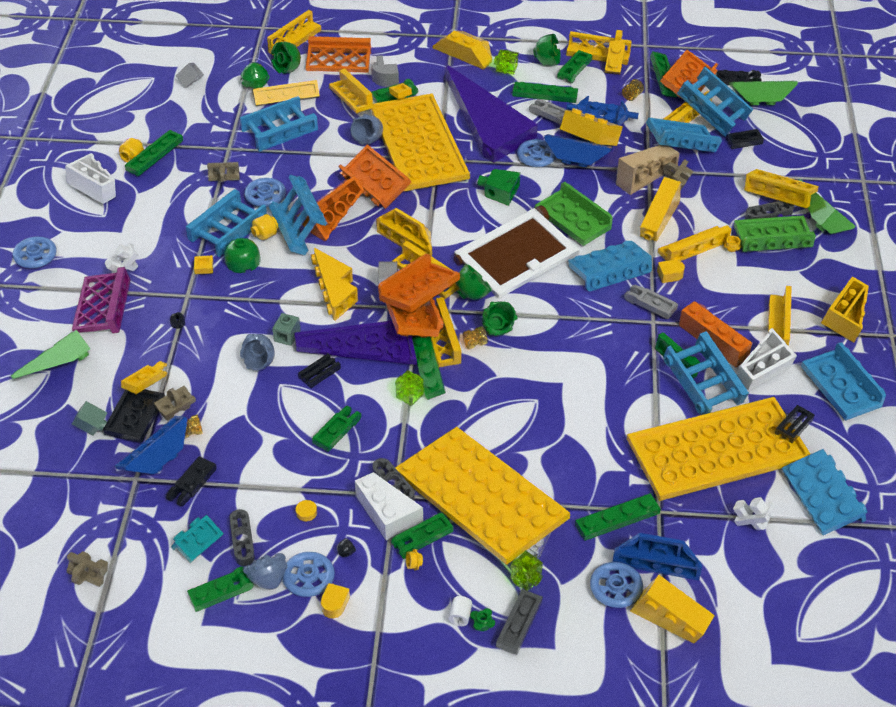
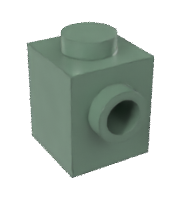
[272,313,301,346]
[72,401,107,436]

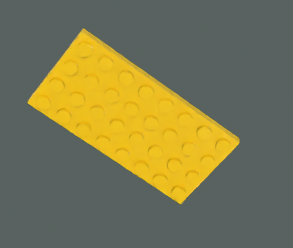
[370,93,470,191]
[627,397,810,501]
[395,427,570,565]

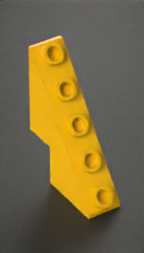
[311,248,358,321]

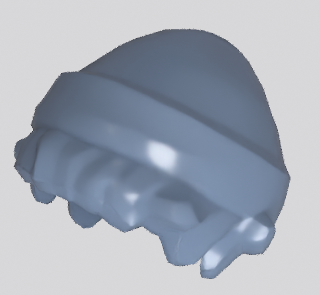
[350,114,383,145]
[240,334,275,371]
[243,553,288,590]

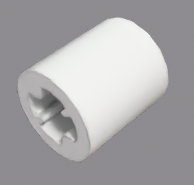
[449,596,472,626]

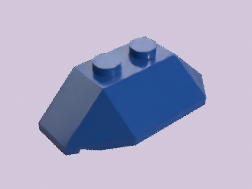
[544,134,613,167]
[115,416,187,474]
[612,533,702,581]

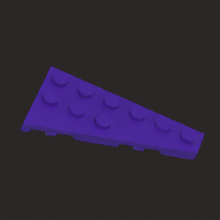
[294,321,417,365]

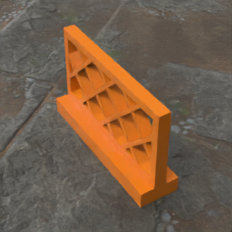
[306,36,372,73]

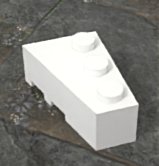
[65,153,116,204]
[355,472,423,540]

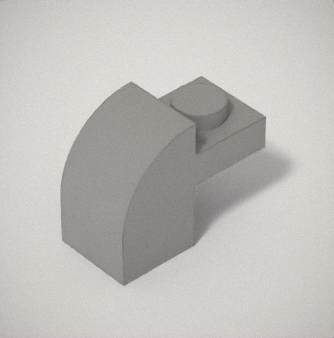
[372,55,399,87]
[378,262,398,293]

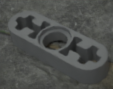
[745,201,794,219]
[373,458,415,501]
[230,509,255,566]

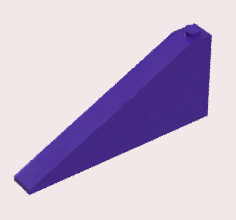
[446,65,538,163]

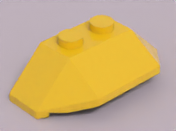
[433,31,492,70]
[376,208,432,256]

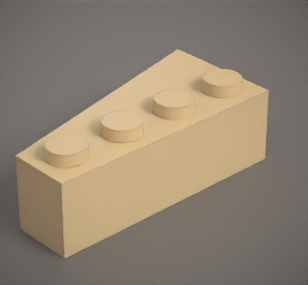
[616,145,680,195]

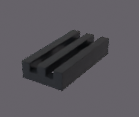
[726,129,764,149]
[298,353,341,388]
[775,405,815,443]

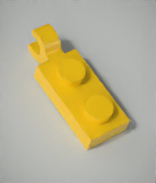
[605,30,626,75]
[121,361,167,394]

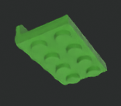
[535,182,613,246]
[734,215,816,252]

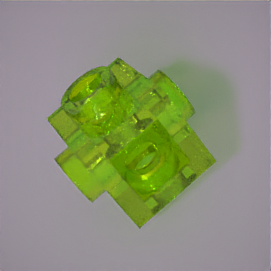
[494,49,519,74]
[395,370,424,406]
[510,550,543,591]

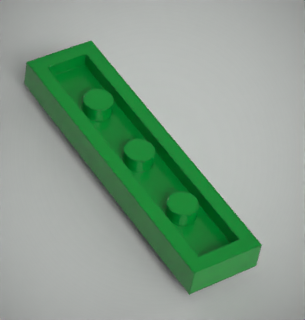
[650,51,677,98]
[513,82,578,103]
[125,130,183,176]
[412,336,446,400]
[575,493,661,541]

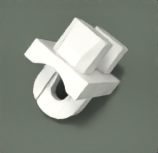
[105,243,139,273]
[733,497,776,530]

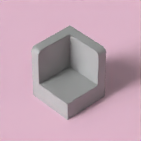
[176,63,204,87]

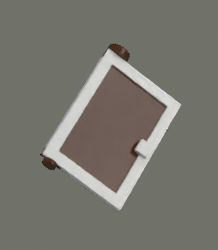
[454,205,580,299]

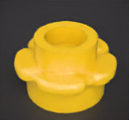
[723,236,741,252]
[406,549,423,571]

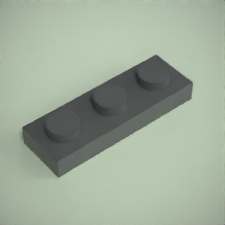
[496,589,543,655]

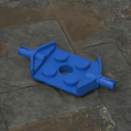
[566,96,639,125]

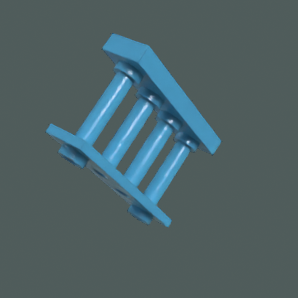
[677,66,754,137]
[240,96,318,152]
[269,175,327,255]
[186,189,267,257]
[663,331,749,415]

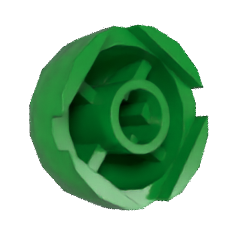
[533,34,561,66]
[271,41,301,74]
[224,238,261,273]
[456,264,492,300]

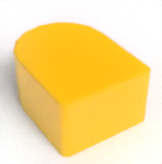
[657,260,685,283]
[321,583,350,619]

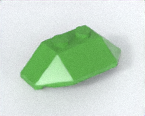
[729,80,798,105]

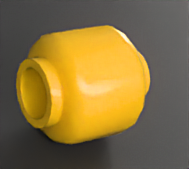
[119,138,144,162]
[251,214,278,240]

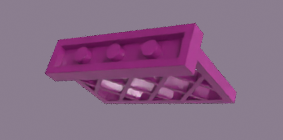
[72,267,131,334]

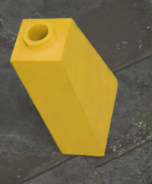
[640,177,681,242]

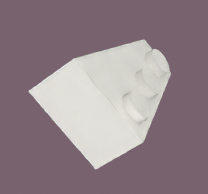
[736,328,797,392]

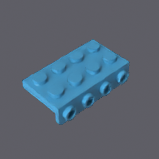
[646,117,722,152]
[568,241,652,291]
[801,342,886,421]
[782,449,867,536]

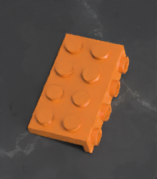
[660,50,719,98]
[338,144,412,209]
[378,253,460,313]
[386,298,444,337]

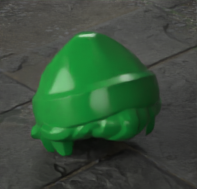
[240,62,270,89]
[482,301,518,336]

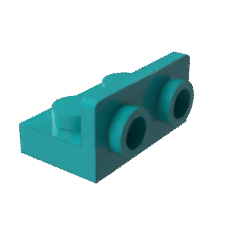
[171,515,224,563]

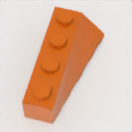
[297,175,364,241]
[679,301,752,367]

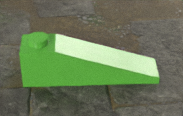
[798,179,856,234]
[11,330,90,379]

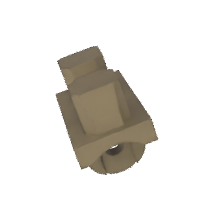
[663,159,694,189]
[207,162,240,182]
[154,386,196,421]
[67,551,108,587]

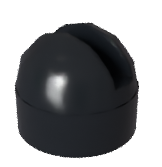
[170,312,186,329]
[337,538,356,557]

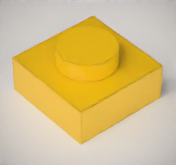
[389,83,412,99]
[194,255,213,274]

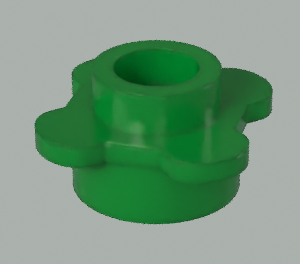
[470,608,495,631]

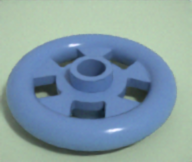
[517,139,556,167]
[244,178,286,207]
[12,236,57,268]
[282,552,335,597]
[590,562,643,608]

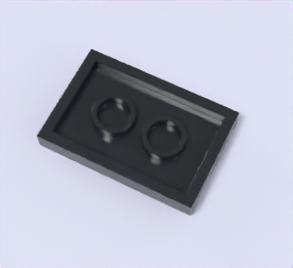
[103,389,165,443]

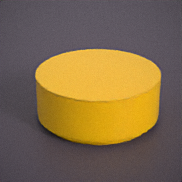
[296,500,317,522]

